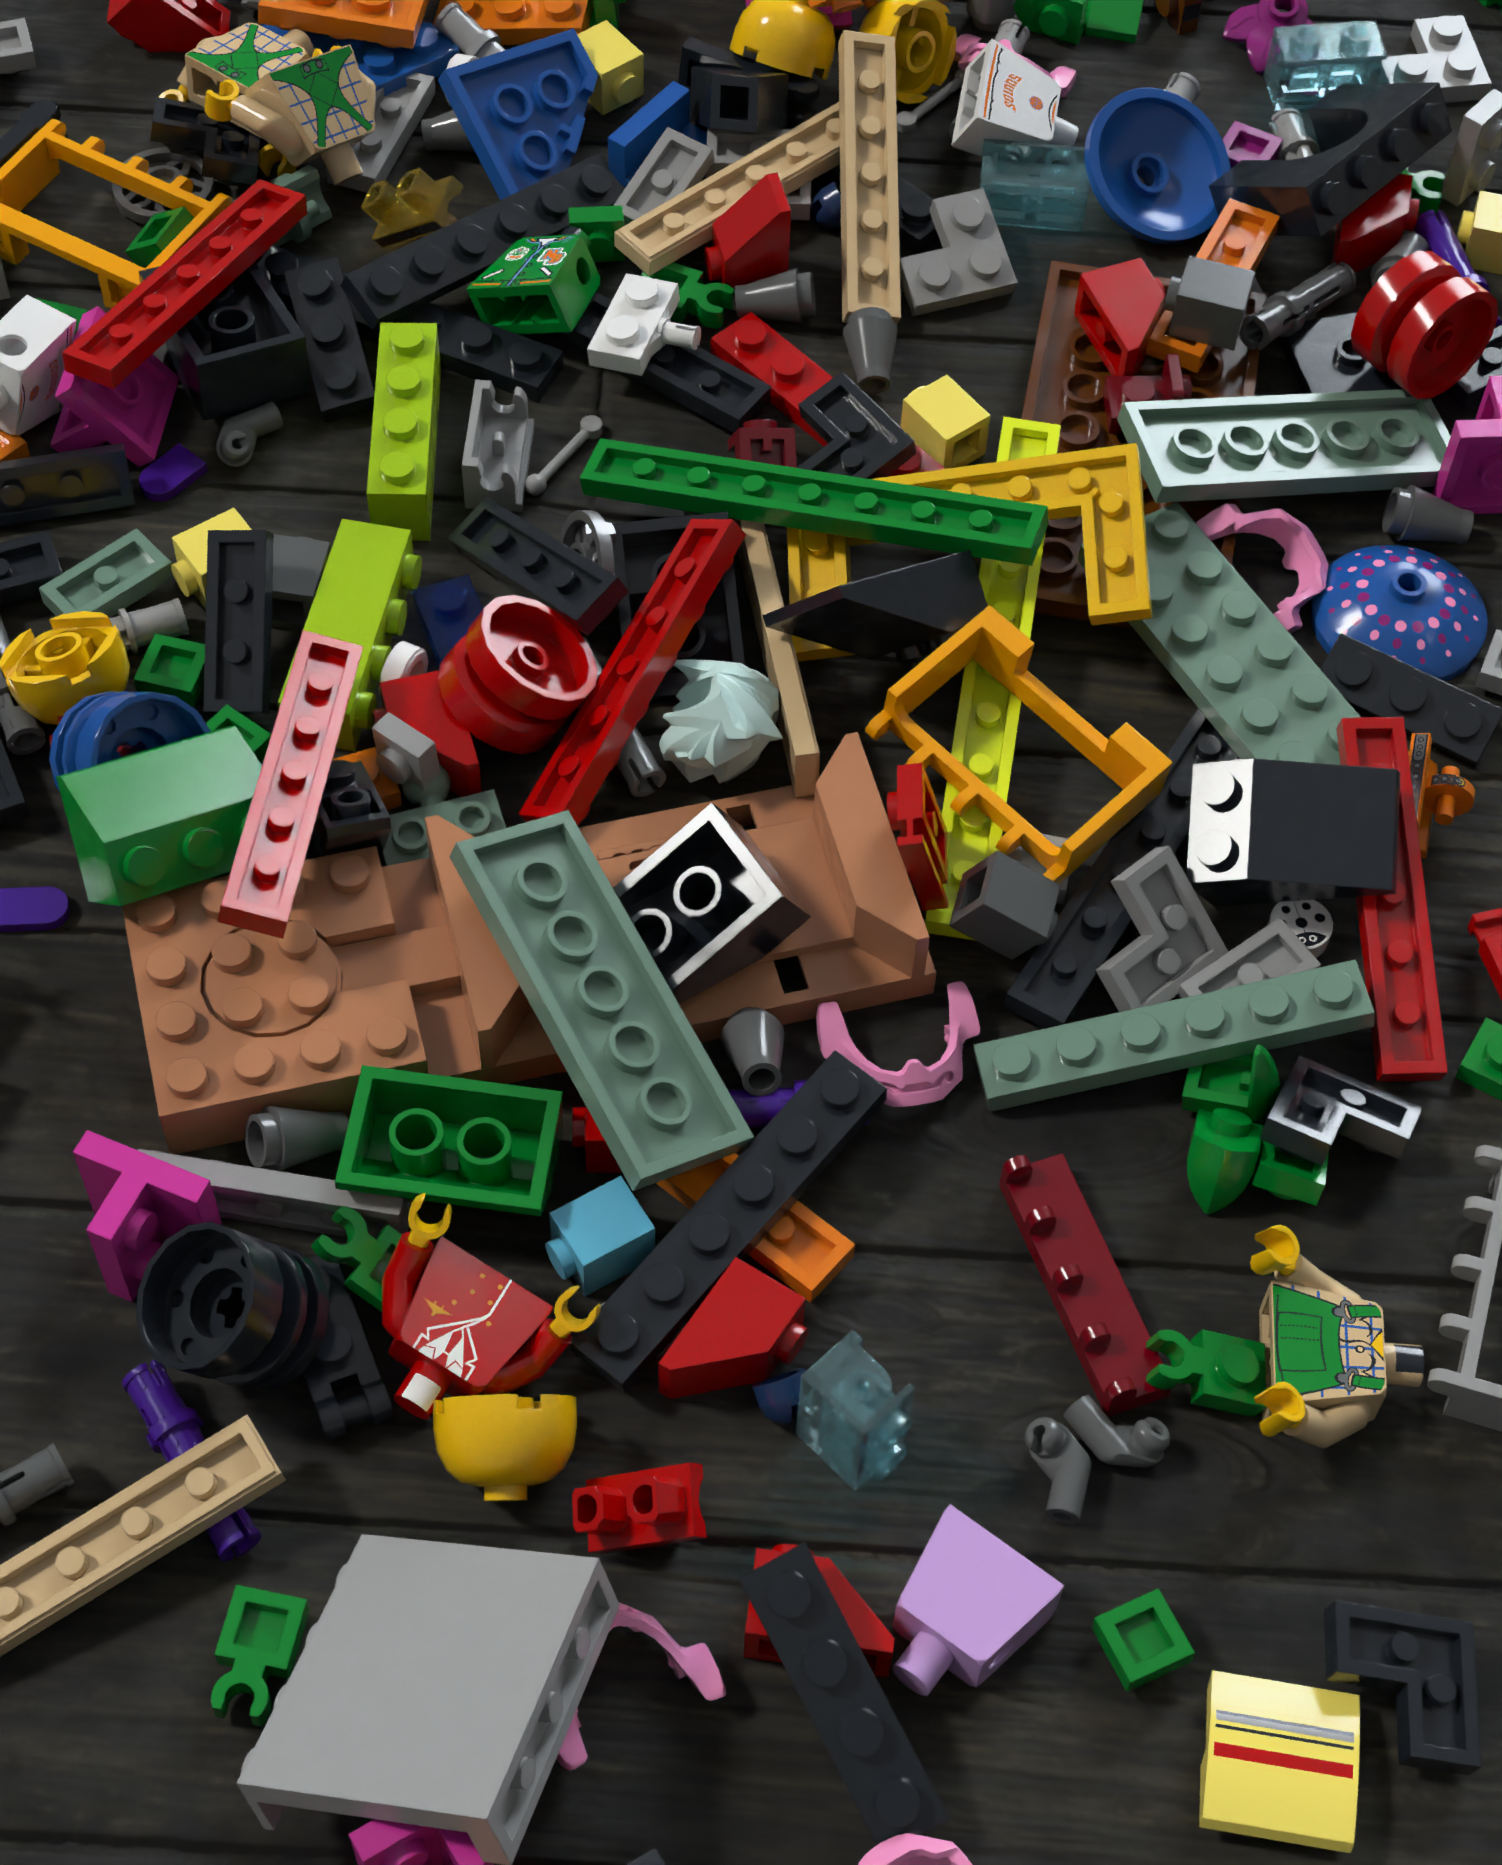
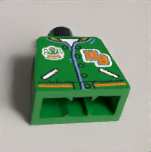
[466,227,600,334]

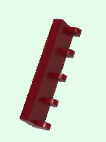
[999,1153,1172,1417]

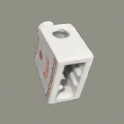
[951,39,1078,169]
[0,295,76,436]

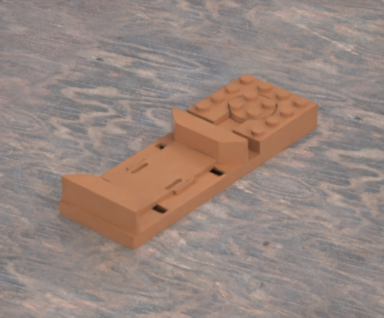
[122,732,936,1155]

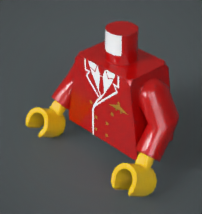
[382,1193,601,1420]

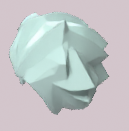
[659,660,783,784]

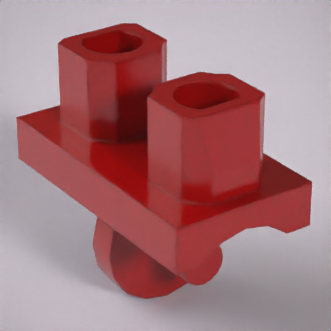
[572,1462,706,1554]

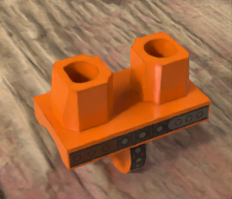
[1408,733,1475,858]

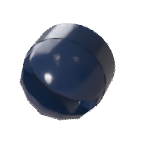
[811,181,841,230]
[752,1368,813,1426]

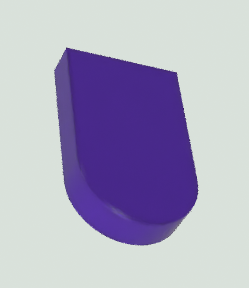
[139,443,208,502]
[0,886,70,932]

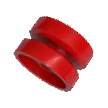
[1351,251,1498,399]
[438,595,598,754]

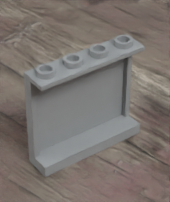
[237,1534,620,1865]

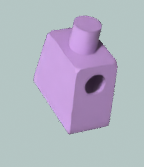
[892,1504,1064,1696]

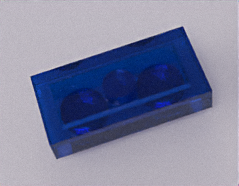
[412,575,483,668]

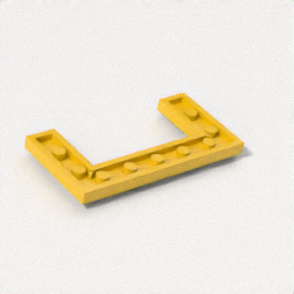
[787,443,1152,662]

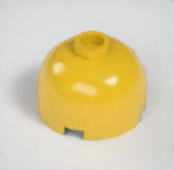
[729,0,836,80]
[858,0,957,104]
[0,611,130,725]
[433,1394,577,1502]

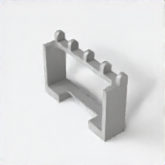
[1427,1145,1502,1432]

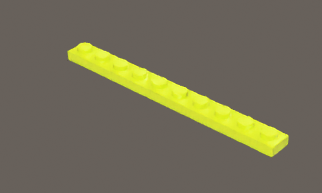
[925,417,1061,941]

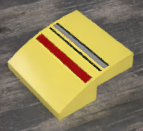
[1199,1670,1360,1853]

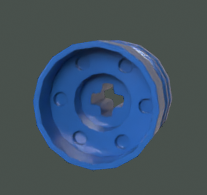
[49,691,211,791]

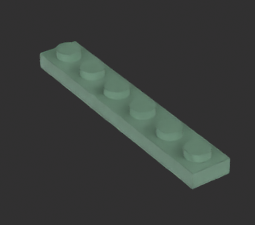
[974,959,1375,1112]

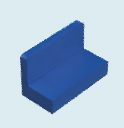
[608,81,707,188]

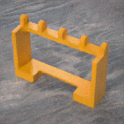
[0,119,233,309]
[865,605,1173,884]

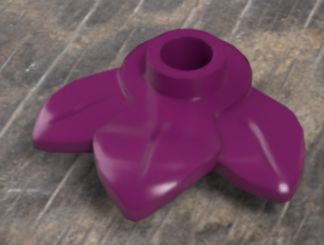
[1223,0,1324,75]

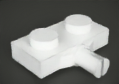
[587,273,701,376]

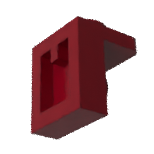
[1103,354,1192,434]
[728,419,797,468]

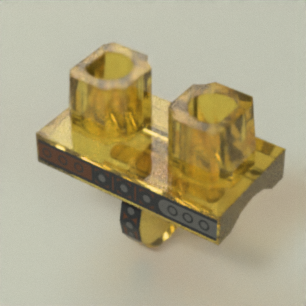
[361,168,463,249]

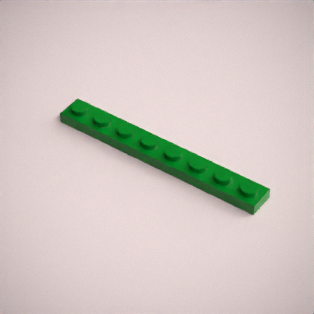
[580,438,1049,566]

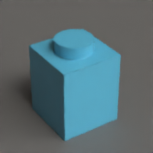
[545,1176,655,1296]

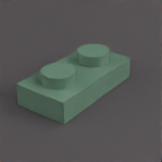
[39,528,174,618]

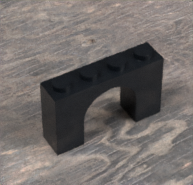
[1209,82,1452,237]

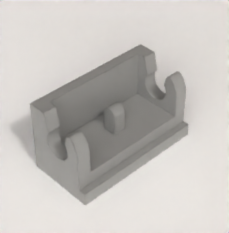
[462,380,535,512]

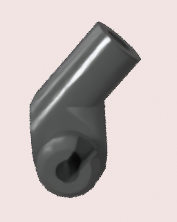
[216,401,283,467]
[1063,1395,1170,1468]
[1025,1417,1092,1525]

